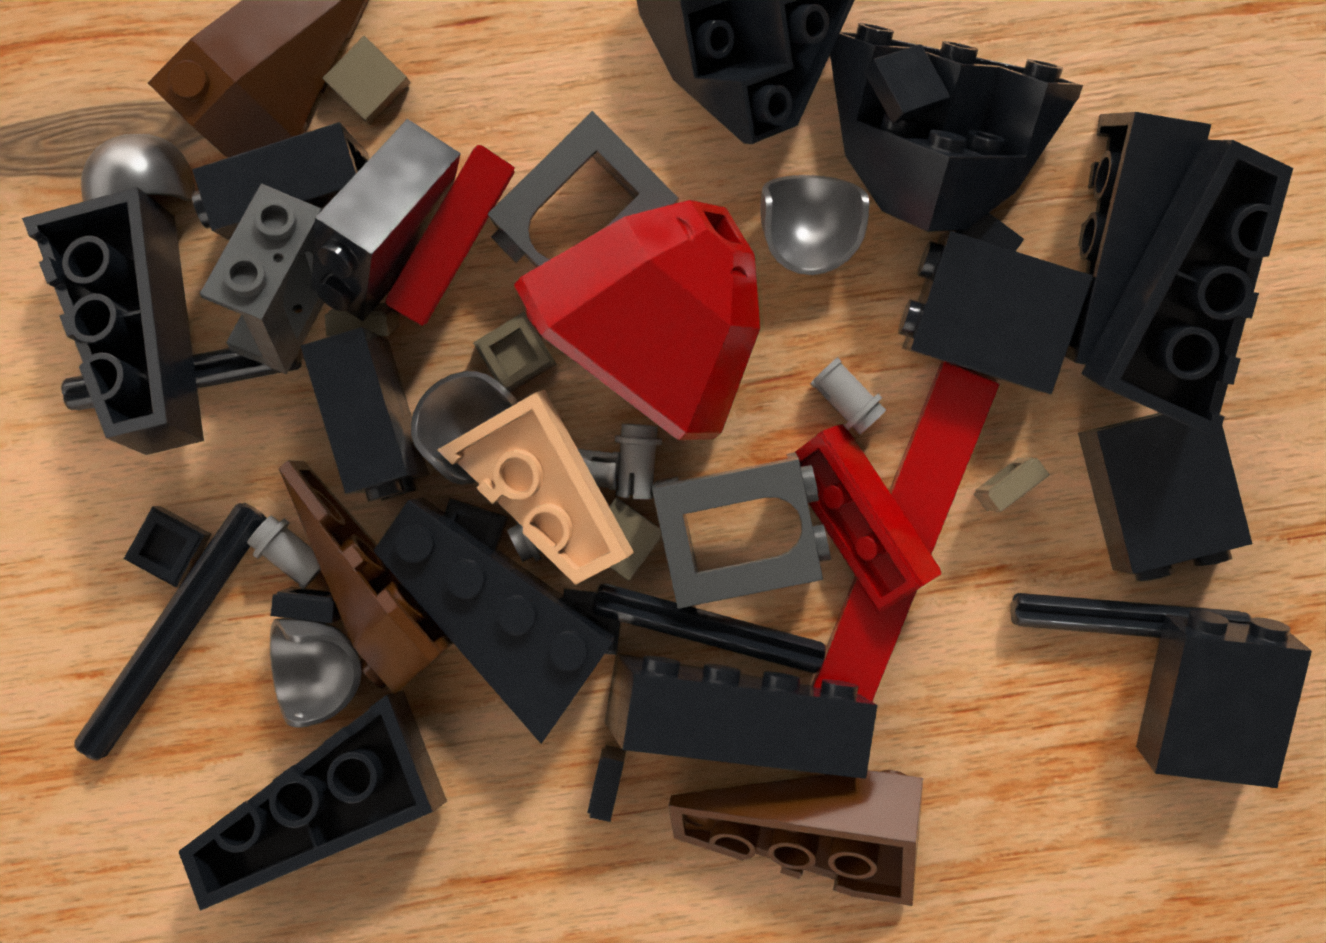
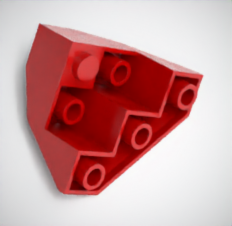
[514,200,760,440]

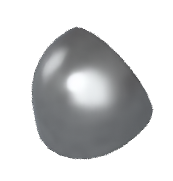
[81,134,195,201]
[760,175,869,275]
[411,371,518,485]
[270,619,362,728]

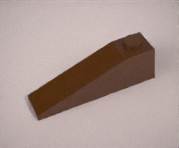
[148,0,369,158]
[279,460,453,694]
[668,770,923,906]

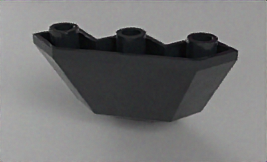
[637,0,855,144]
[830,23,1083,232]

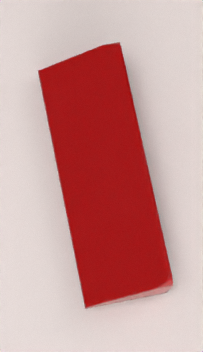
[385,145,515,326]
[786,424,942,613]

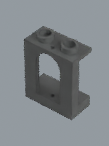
[487,111,679,268]
[200,183,324,374]
[652,452,831,609]

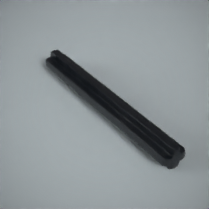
[74,503,267,761]

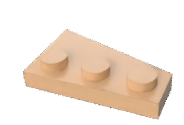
[437,390,634,585]

